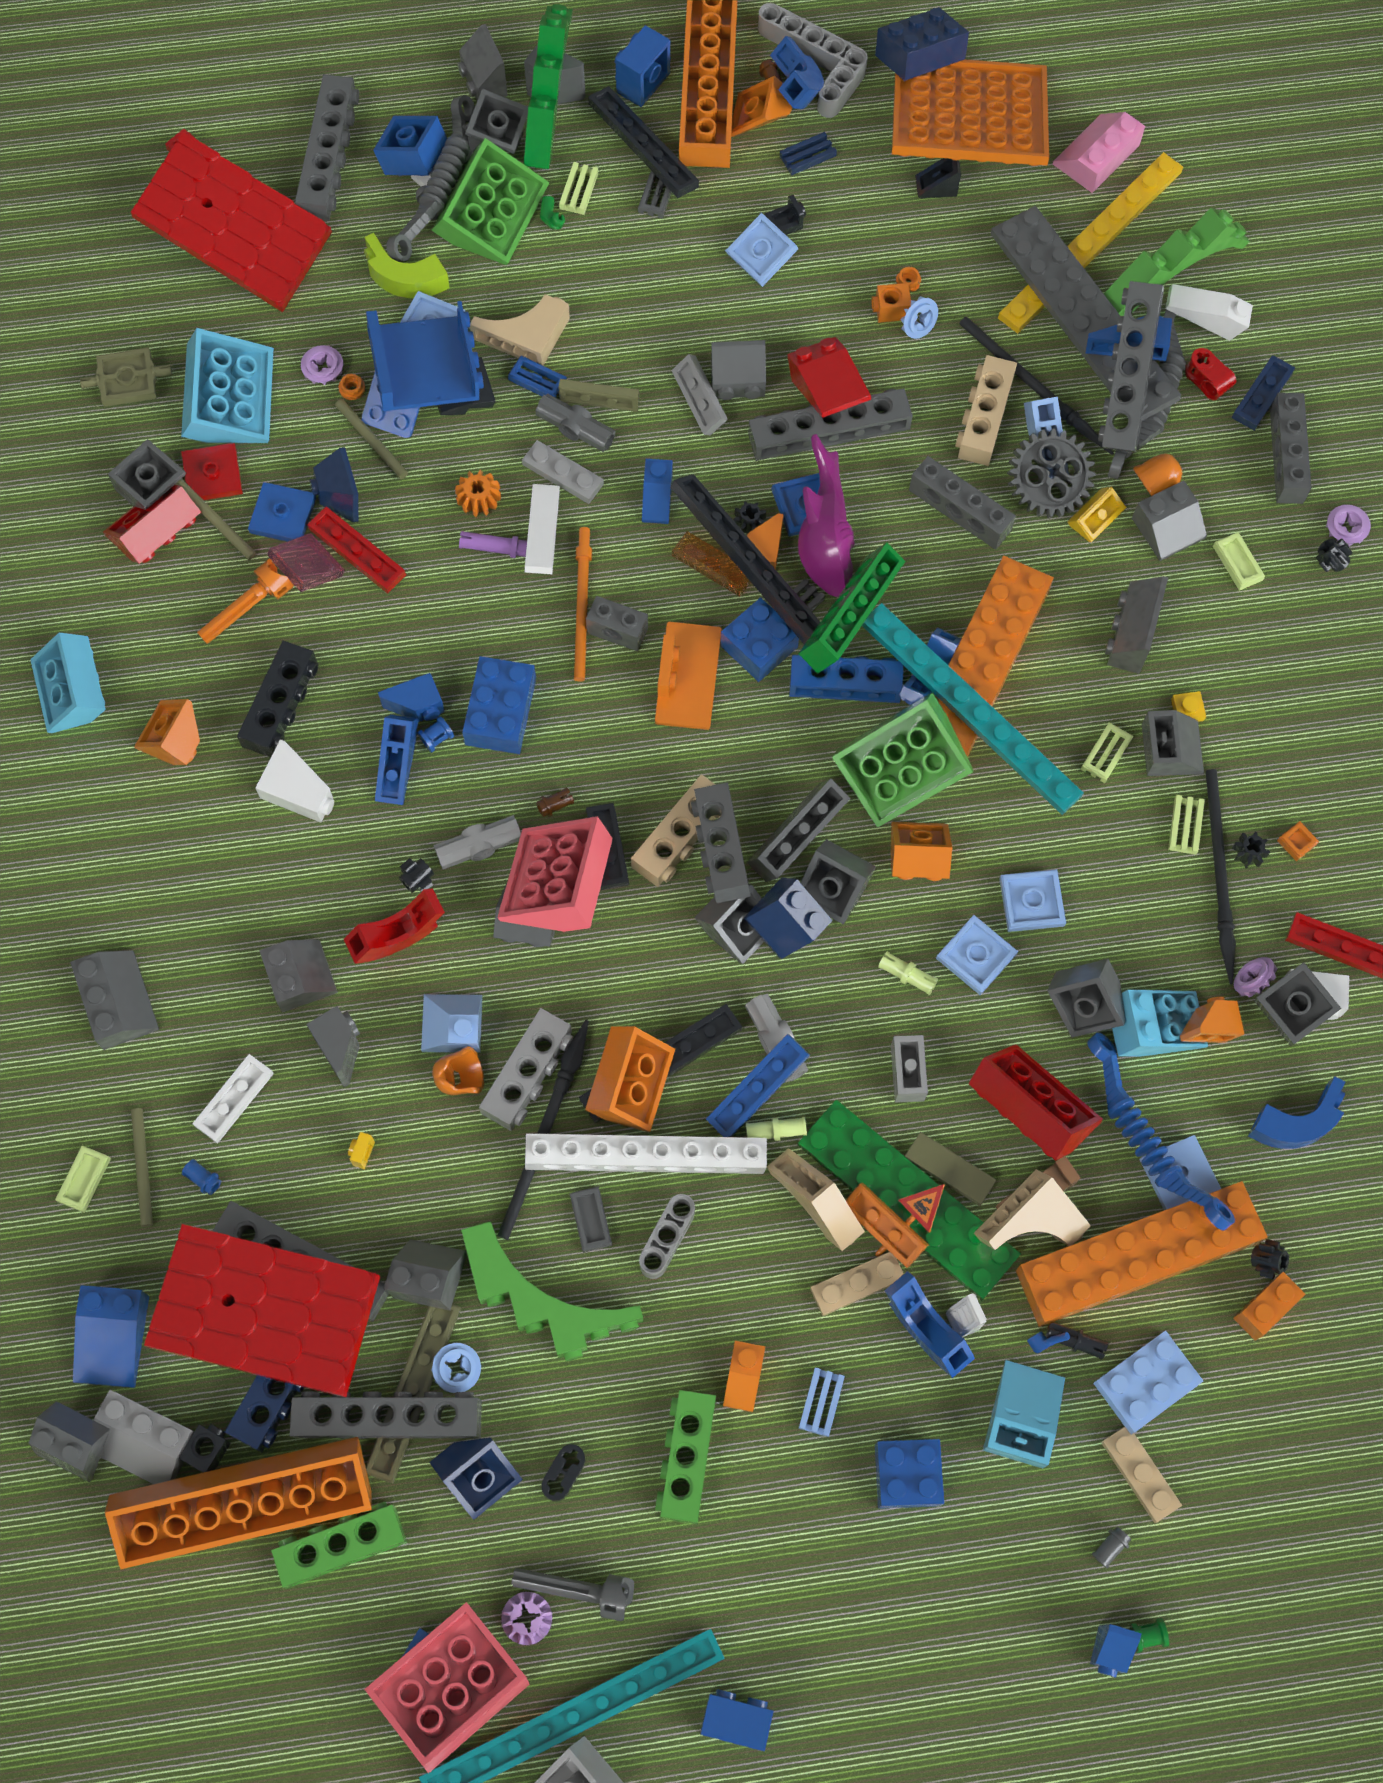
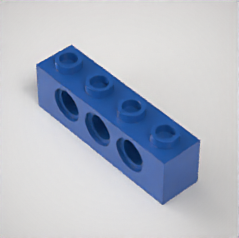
[789,654,903,703]

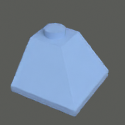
[421,994,482,1052]

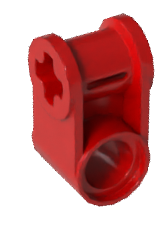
[1185,348,1237,401]

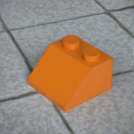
[891,822,952,881]

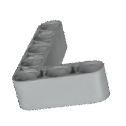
[758,3,867,118]

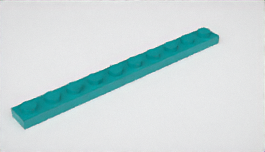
[862,603,1084,815]
[419,1629,725,1783]

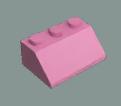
[1053,112,1145,193]

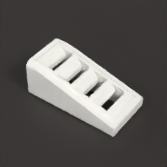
[946,1293,987,1337]

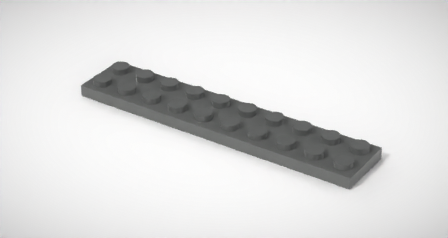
[991,206,1181,421]

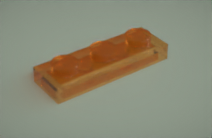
[672,531,751,597]

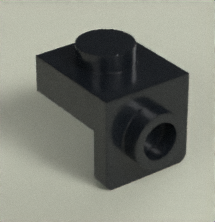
[764,194,806,235]

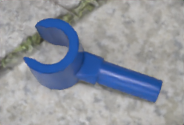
[1027,1331,1070,1354]

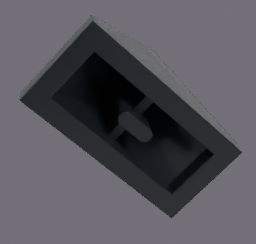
[915,158,961,199]

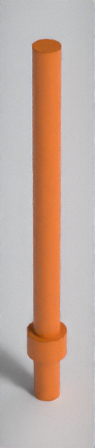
[574,527,592,682]

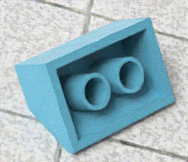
[30,632,106,733]

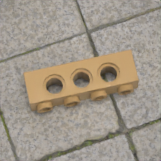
[955,355,1017,466]
[631,774,721,887]

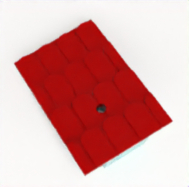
[131,132,332,312]
[144,1224,380,1397]

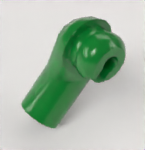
[540,196,565,230]

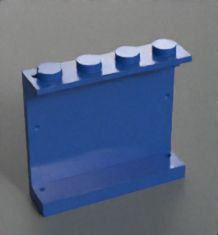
[366,301,484,411]

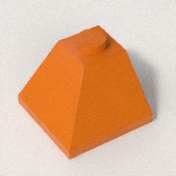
[731,76,792,137]
[134,699,200,765]

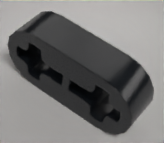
[541,1444,586,1502]

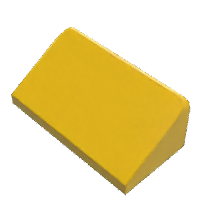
[1067,486,1127,542]

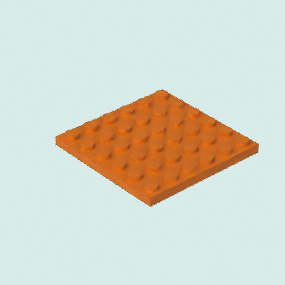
[892,59,1049,166]

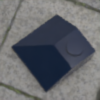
[309,447,359,522]
[429,1437,523,1520]

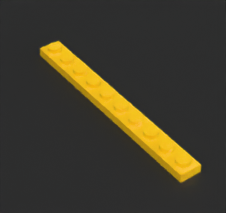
[998,152,1183,334]

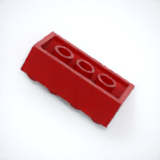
[969,1044,1103,1161]

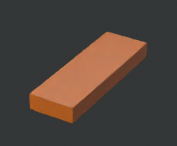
[845,1183,929,1268]

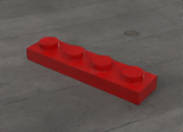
[307,506,406,594]
[1285,912,1383,979]

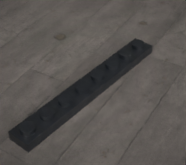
[670,474,820,645]

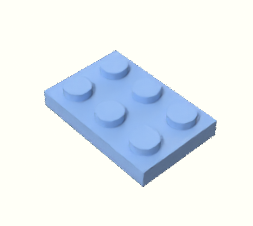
[1093,1330,1203,1435]

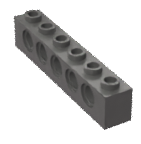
[295,74,359,221]
[1098,281,1164,453]
[748,389,913,461]
[213,1201,389,1322]
[290,1392,482,1439]

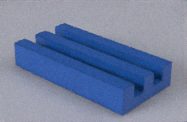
[508,356,567,398]

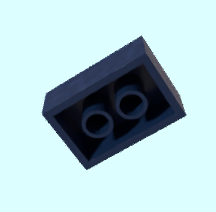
[875,7,969,81]

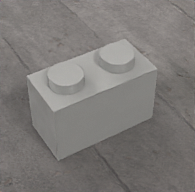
[891,1035,928,1103]

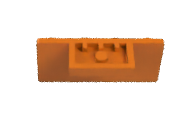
[655,622,722,730]

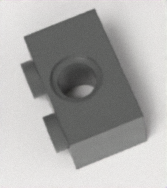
[586,596,648,652]

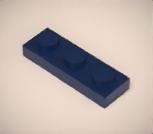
[1232,355,1295,431]

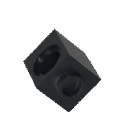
[179,1424,231,1473]

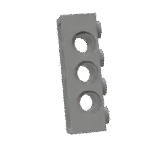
[479,1008,573,1131]

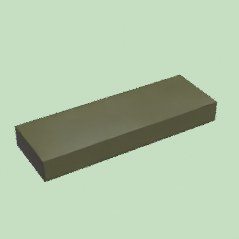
[559,379,640,412]
[905,1132,996,1206]

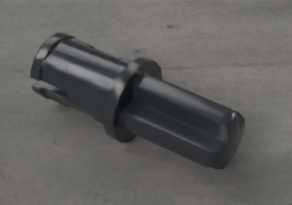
[1046,1322,1108,1360]

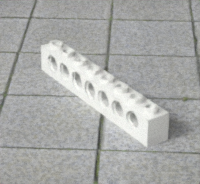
[525,1134,767,1174]

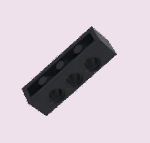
[237,640,318,757]

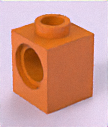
[871,283,911,323]

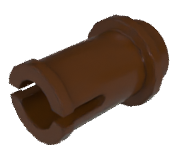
[759,59,784,83]
[536,787,574,817]

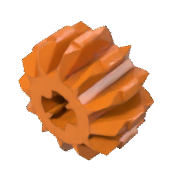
[455,469,501,517]

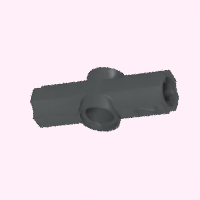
[535,393,615,452]

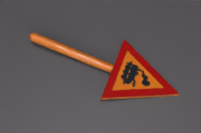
[875,1184,945,1257]

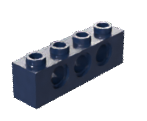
[225,1375,305,1453]

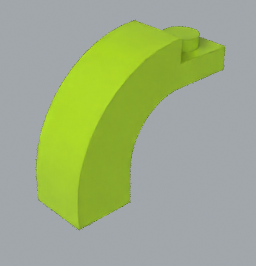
[364,233,450,298]

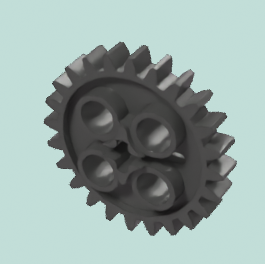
[1007,429,1096,518]

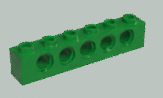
[798,542,906,673]

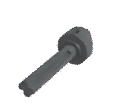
[511,1568,634,1621]

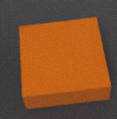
[1277,821,1319,861]

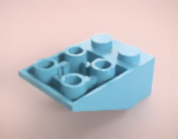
[1112,990,1208,1057]
[983,1360,1065,1469]

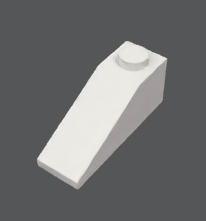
[1165,284,1253,341]

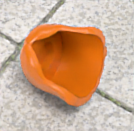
[1133,453,1182,496]
[432,1046,484,1095]

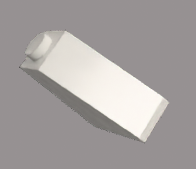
[256,740,334,822]

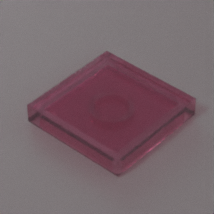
[267,533,345,592]

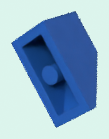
[642,459,673,524]
[378,673,445,722]
[1090,1624,1141,1678]

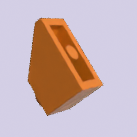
[747,513,783,569]
[1180,996,1244,1043]
[723,1341,765,1412]

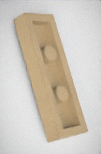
[810,1252,904,1316]
[1101,1427,1182,1523]

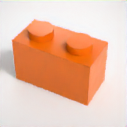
[1233,1272,1306,1341]

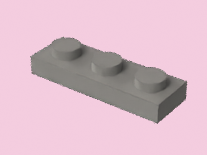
[672,354,728,436]
[522,440,604,504]

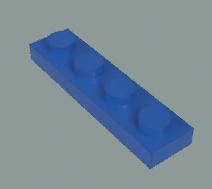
[706,1034,810,1137]

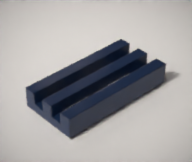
[780,132,837,176]

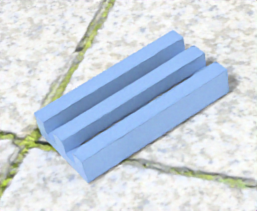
[799,1367,845,1437]

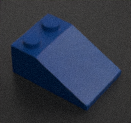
[73,1285,149,1388]

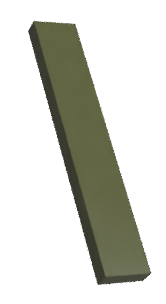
[366,1304,462,1484]

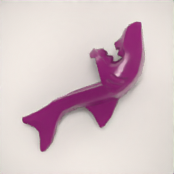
[798,434,855,597]

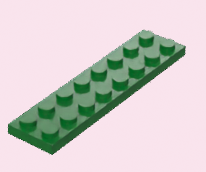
[798,1099,1021,1301]

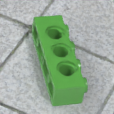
[655,1390,716,1525]
[271,1502,407,1589]

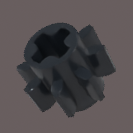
[733,501,766,534]
[1316,538,1353,572]
[1232,832,1270,868]
[398,858,434,893]
[1251,1239,1289,1279]

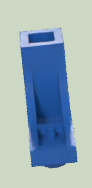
[770,36,824,109]
[899,628,961,705]
[1248,1076,1345,1149]
[884,1271,975,1378]

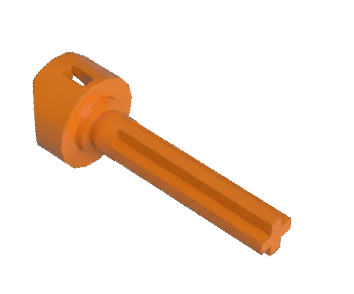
[197,558,294,644]

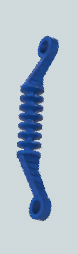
[1087,1032,1235,1231]

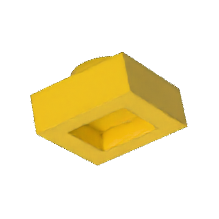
[1171,691,1206,722]
[348,1132,375,1170]

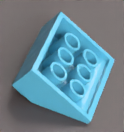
[181,328,274,443]

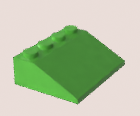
[432,138,550,265]
[832,692,974,828]

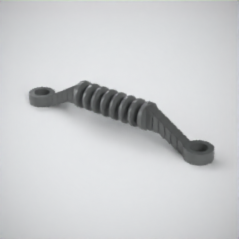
[386,95,475,262]
[1108,309,1186,480]

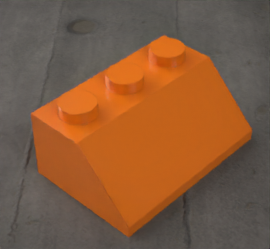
[585,1026,675,1132]

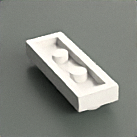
[193,1054,274,1144]

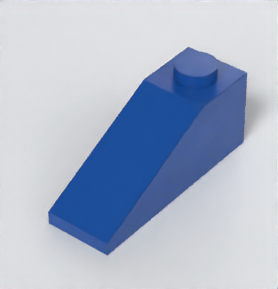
[1085,316,1172,361]
[375,715,418,805]

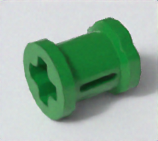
[1130,1618,1169,1653]

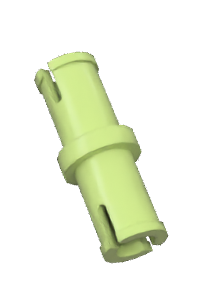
[878,951,938,995]
[746,1117,807,1141]

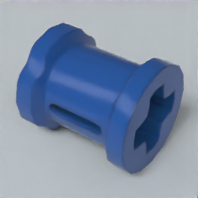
[417,716,455,753]

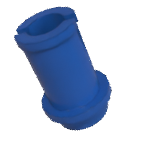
[182,1159,221,1195]

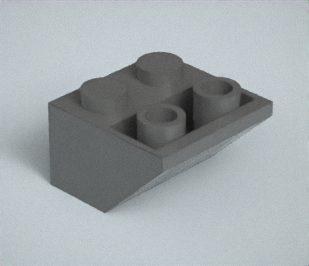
[1142,710,1204,776]

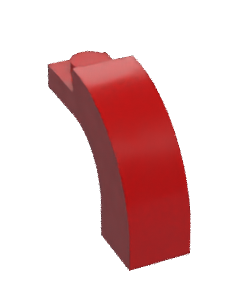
[343,888,445,964]

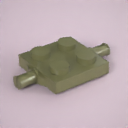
[80,348,173,407]

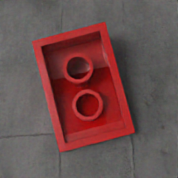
[787,337,871,418]

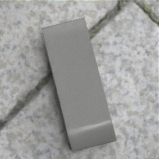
[639,1194,695,1279]

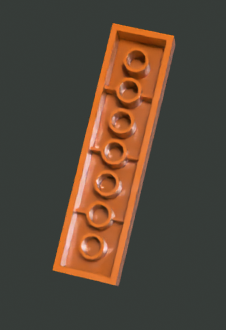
[679,0,738,168]
[934,555,1054,758]
[1016,1181,1268,1327]
[105,1437,372,1570]

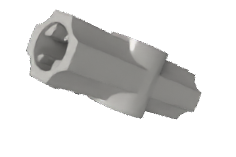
[433,815,521,870]
[745,994,808,1082]

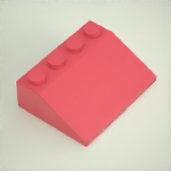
[497,816,613,932]
[364,1602,530,1773]

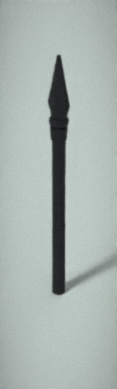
[959,316,1114,455]
[1206,769,1236,985]
[497,1020,589,1240]

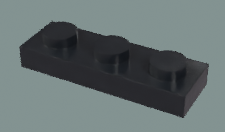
[586,803,629,890]

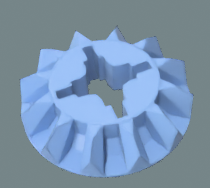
[900,296,938,339]
[431,1343,481,1393]

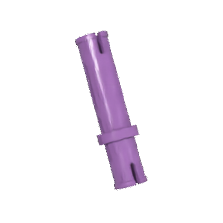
[459,531,527,558]

